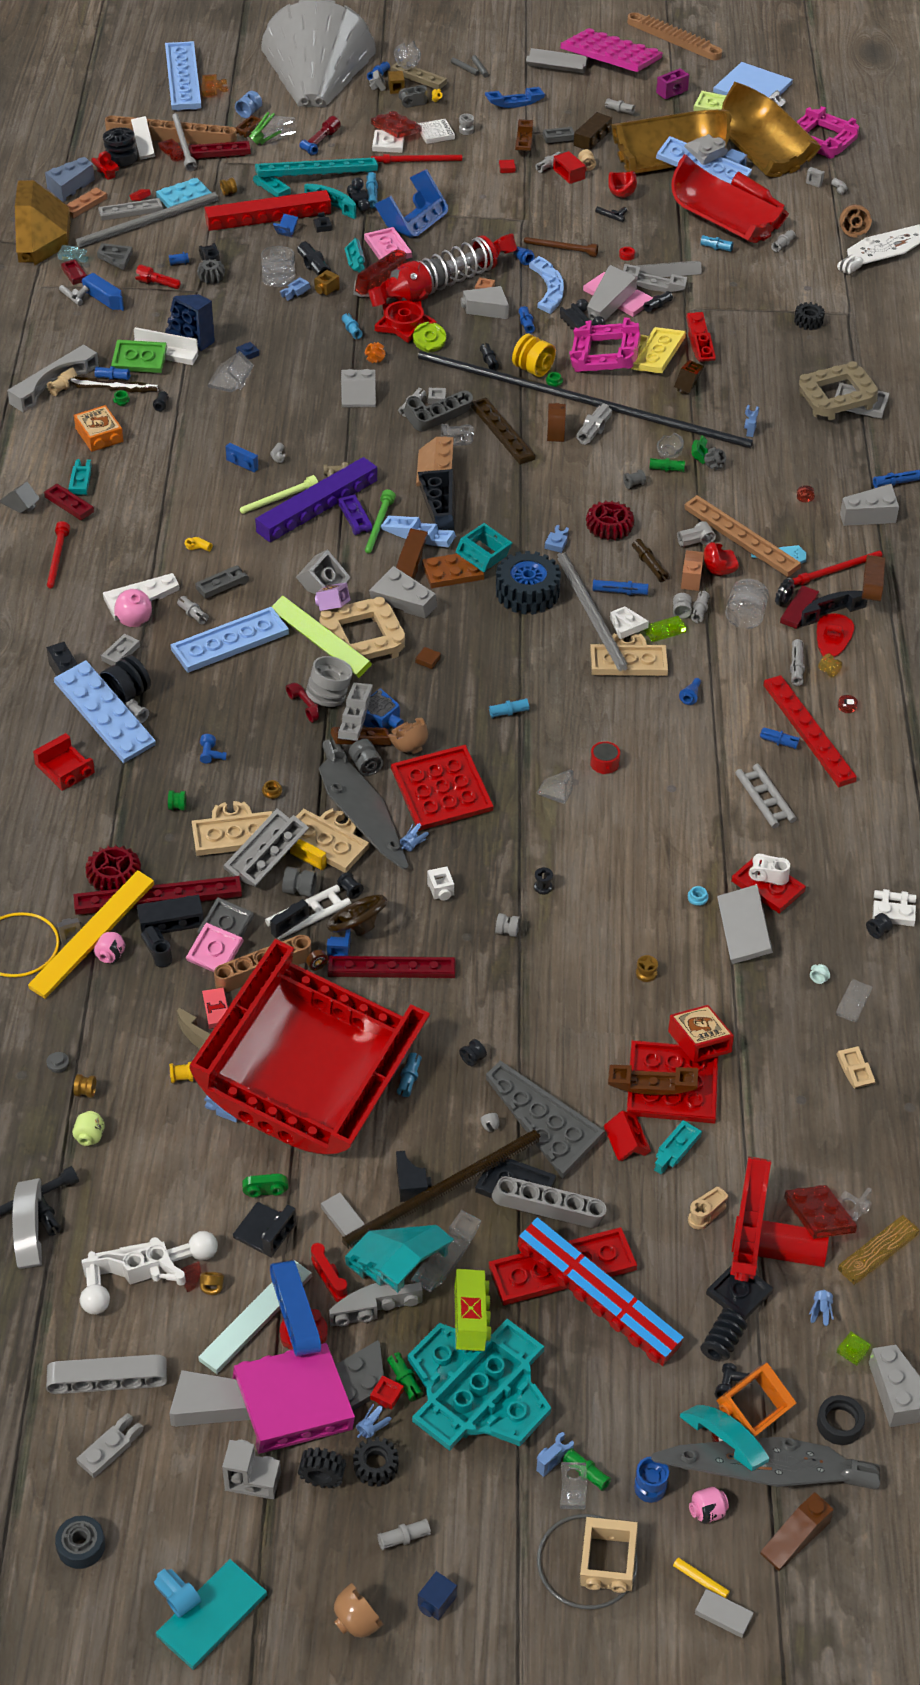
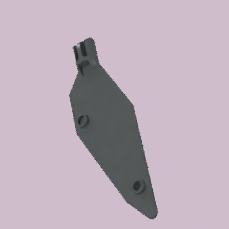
[319,739,408,869]

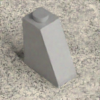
[461,286,509,319]

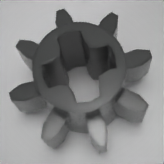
[704,447,726,470]

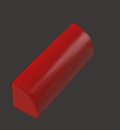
[731,1216,830,1267]

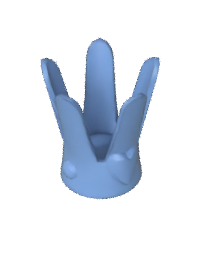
[400,823,429,851]
[809,1290,834,1326]
[356,1403,392,1439]

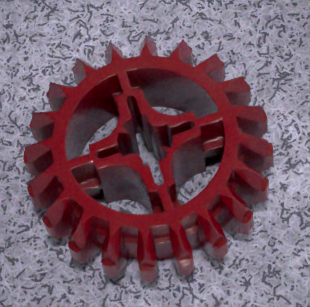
[586,500,634,541]
[85,845,141,891]

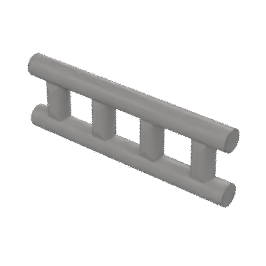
[735,763,797,828]

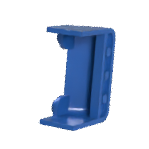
[374,169,448,238]

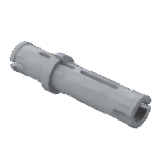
[790,639,805,686]

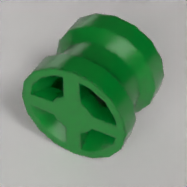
[168,790,187,811]

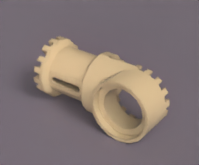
[47,367,77,396]

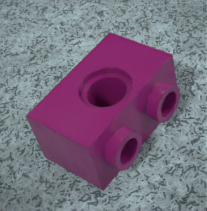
[656,68,689,99]

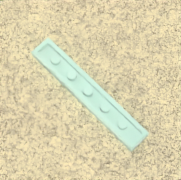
[199,1260,312,1374]

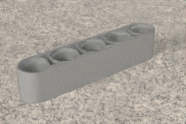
[492,1177,607,1228]
[46,1355,167,1394]

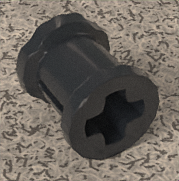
[534,867,553,895]
[337,872,364,899]

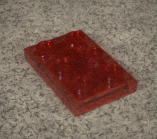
[371,111,422,138]
[784,1185,857,1239]

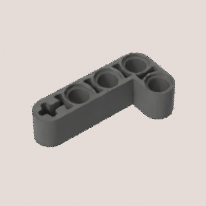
[404,390,473,432]

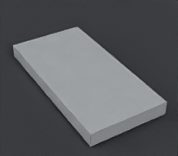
[717,885,773,964]

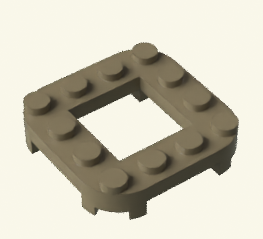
[799,361,878,420]

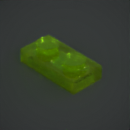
[644,616,686,643]

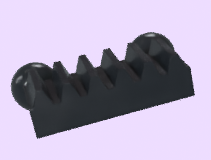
[559,299,605,331]

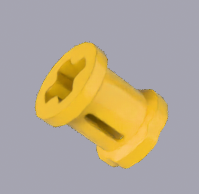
[169,1062,193,1084]

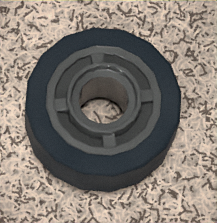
[55,1515,105,1569]

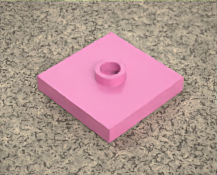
[186,923,244,972]

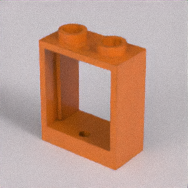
[716,1363,796,1437]

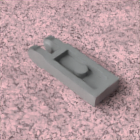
[76,1413,144,1478]

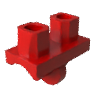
[91,151,119,180]

